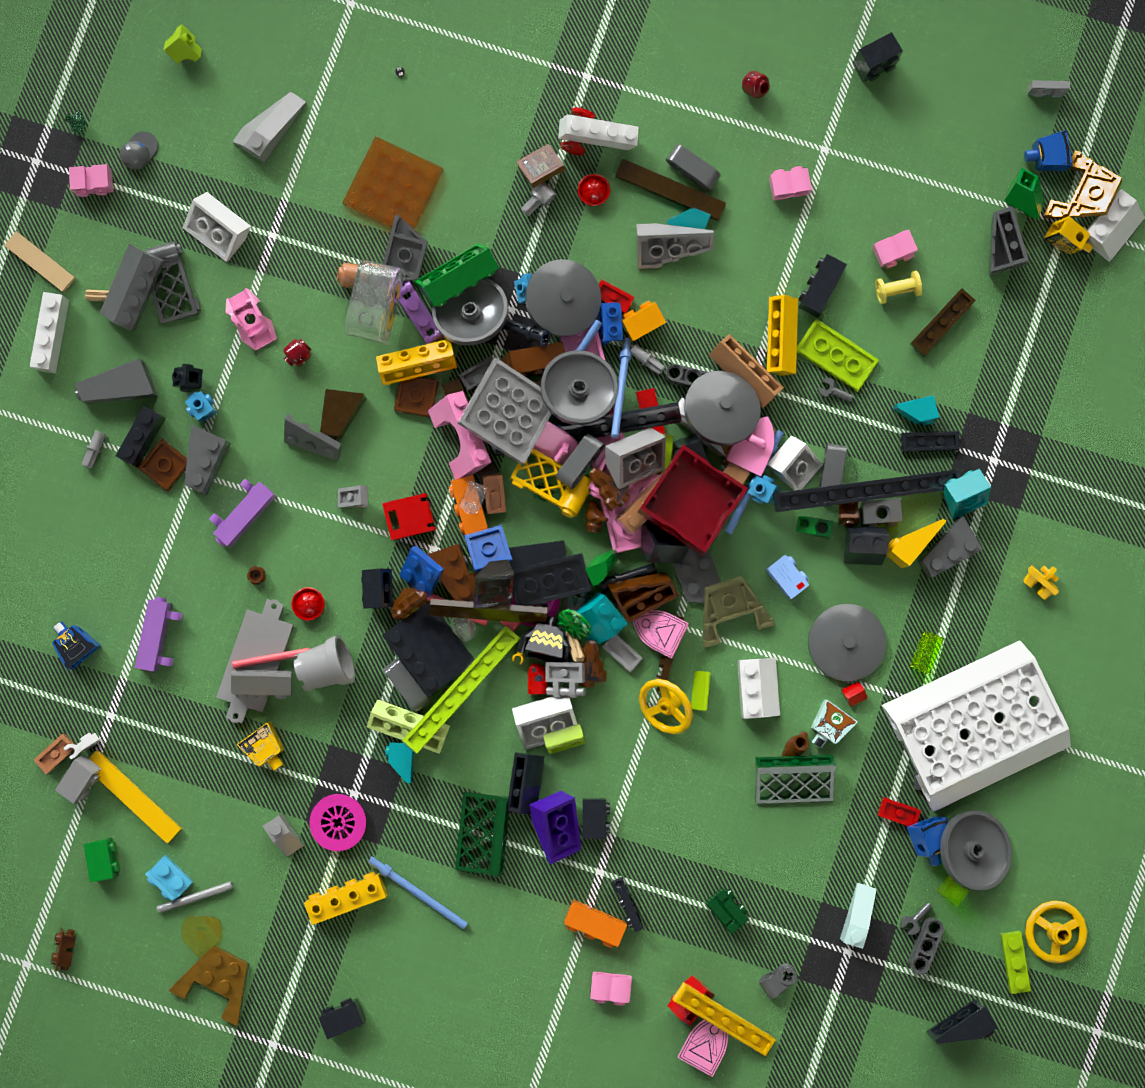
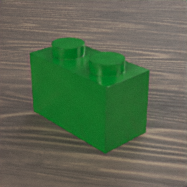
[83,837,120,883]

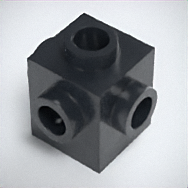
[172,364,203,392]

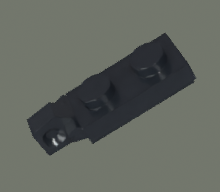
[612,877,643,932]

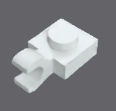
[64,733,100,759]

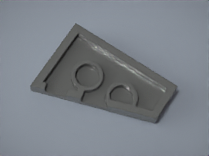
[284,413,341,461]

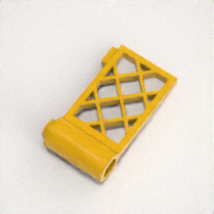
[510,449,592,518]

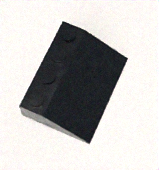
[382,601,475,697]

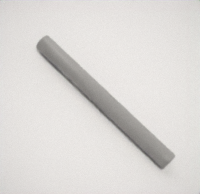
[157,881,234,914]

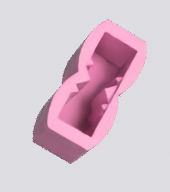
[769,166,812,200]
[872,230,918,269]
[590,972,632,1006]

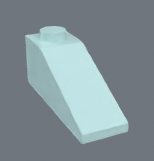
[840,883,876,949]

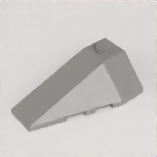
[233,92,306,163]
[636,223,714,269]

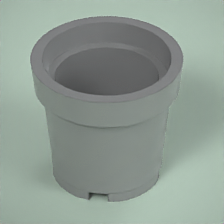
[294,635,355,691]

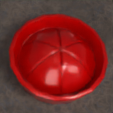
[578,174,611,206]
[291,587,325,621]

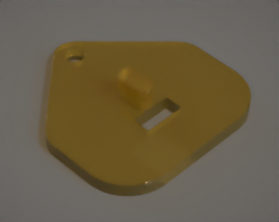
[181,916,221,957]

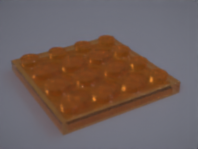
[342,136,443,229]

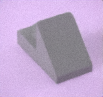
[338,485,368,508]

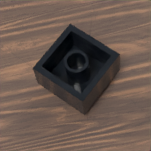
[852,32,903,83]

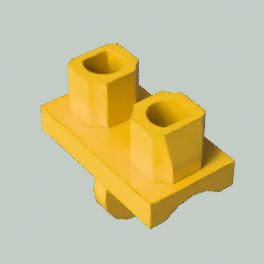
[1023,565,1059,600]

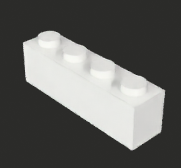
[558,114,639,150]
[30,292,69,374]

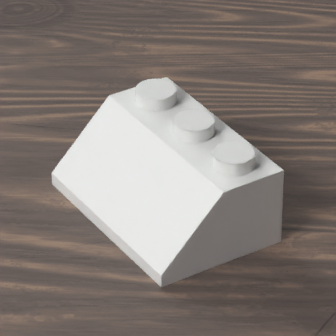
[1087,189,1145,262]
[183,192,251,262]
[737,658,780,719]
[512,695,577,750]

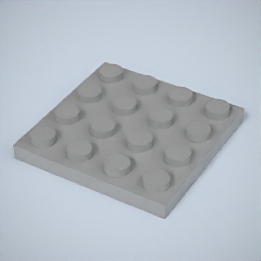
[457,358,552,465]

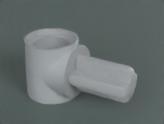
[521,182,556,216]

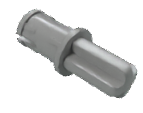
[630,344,665,375]
[81,430,106,468]

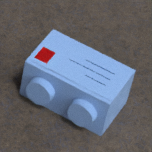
[765,555,809,600]

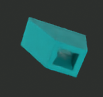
[667,208,711,229]

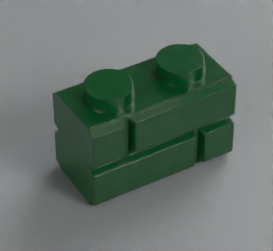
[705,887,749,935]

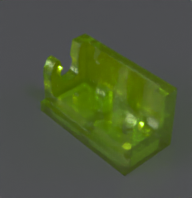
[910,631,944,675]

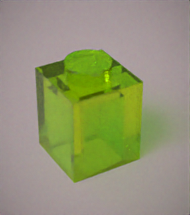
[937,876,969,907]

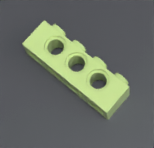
[367,700,450,754]

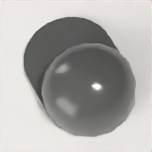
[120,132,158,170]

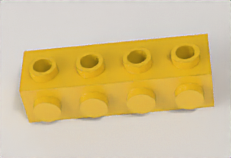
[767,295,798,376]
[376,339,457,385]
[304,872,388,925]

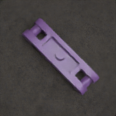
[399,281,444,344]

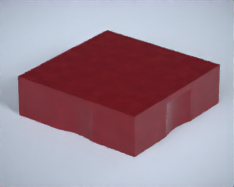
[637,445,748,556]

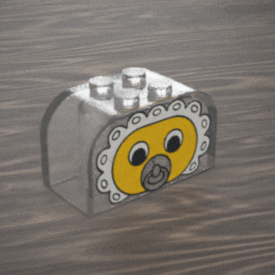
[345,259,406,345]

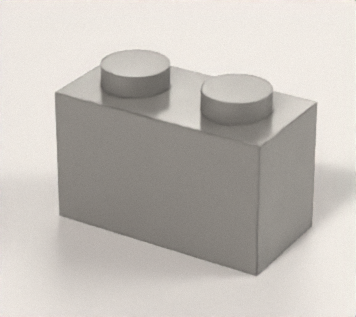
[55,755,102,804]

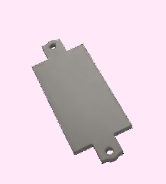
[216,599,293,723]

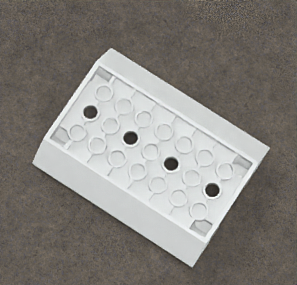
[882,641,1071,812]

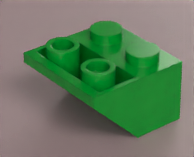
[1004,167,1045,219]

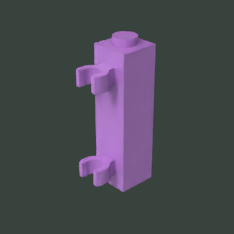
[209,479,277,547]
[135,597,183,671]

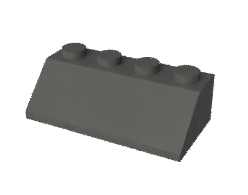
[100,244,165,331]

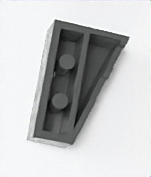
[989,206,1029,276]
[184,425,231,495]
[918,516,983,579]

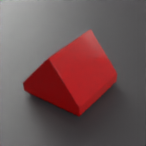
[841,681,867,707]

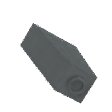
[75,358,158,404]

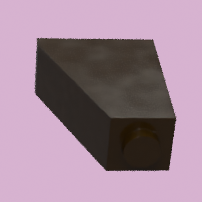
[320,389,366,440]

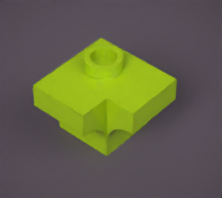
[163,24,202,64]

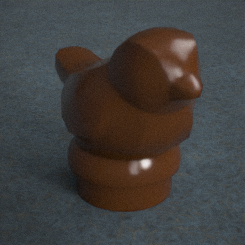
[585,501,609,533]
[781,731,808,756]

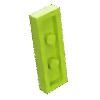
[1000,931,1031,994]

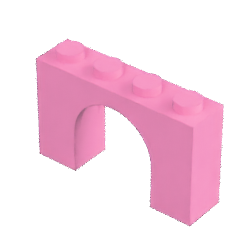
[428,391,491,480]

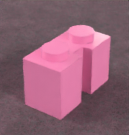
[69,164,113,197]

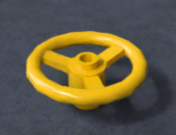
[639,679,693,734]
[1025,901,1087,964]

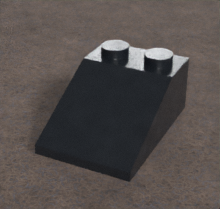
[926,999,998,1044]

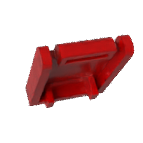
[382,493,436,541]

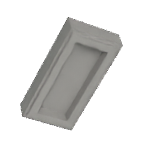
[602,635,643,672]

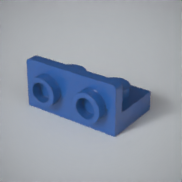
[598,303,623,345]

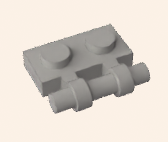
[546,662,585,698]

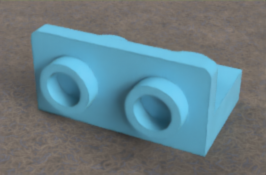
[145,855,194,901]

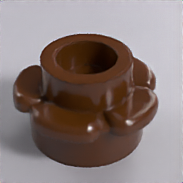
[247,566,266,585]

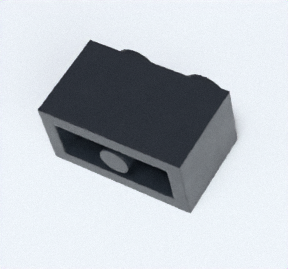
[361,568,393,609]
[582,798,610,839]
[318,997,366,1040]

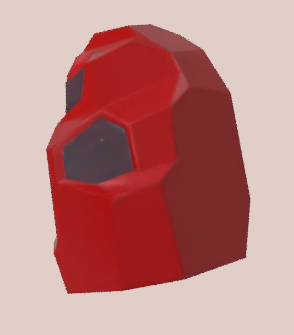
[528,664,547,694]

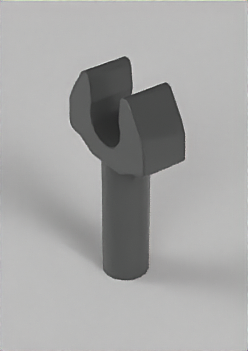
[817,378,853,402]
[900,902,933,935]

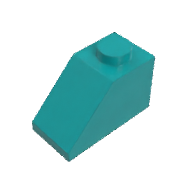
[893,395,939,426]
[385,742,414,783]

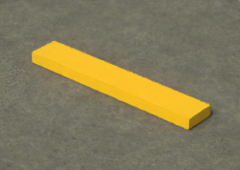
[89,750,182,844]
[673,982,776,1056]

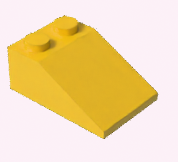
[887,519,946,568]

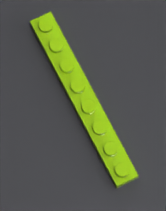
[402,626,520,755]

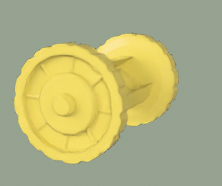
[875,271,922,304]

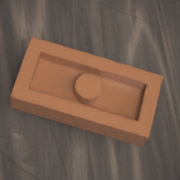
[482,473,506,514]
[34,733,75,774]

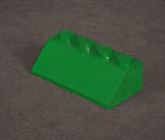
[414,243,499,307]

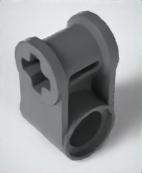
[758,963,797,999]

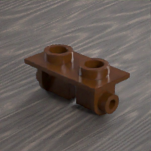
[51,927,76,971]

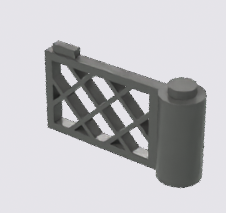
[145,241,201,325]

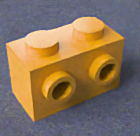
[622,301,667,341]

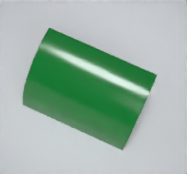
[585,549,618,586]

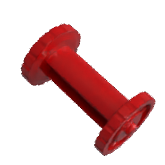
[560,107,596,156]

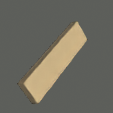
[4,231,76,293]

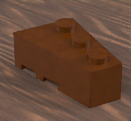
[500,342,565,378]
[427,544,478,602]
[607,572,679,623]

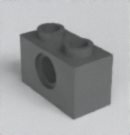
[859,498,903,528]

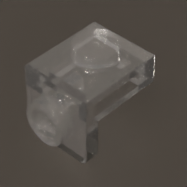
[459,480,488,514]

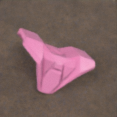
[226,288,277,351]

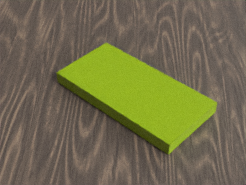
[797,319,879,392]

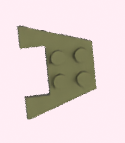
[702,576,775,648]

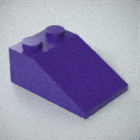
[530,791,582,864]

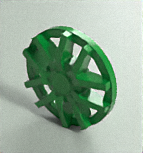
[558,609,592,640]

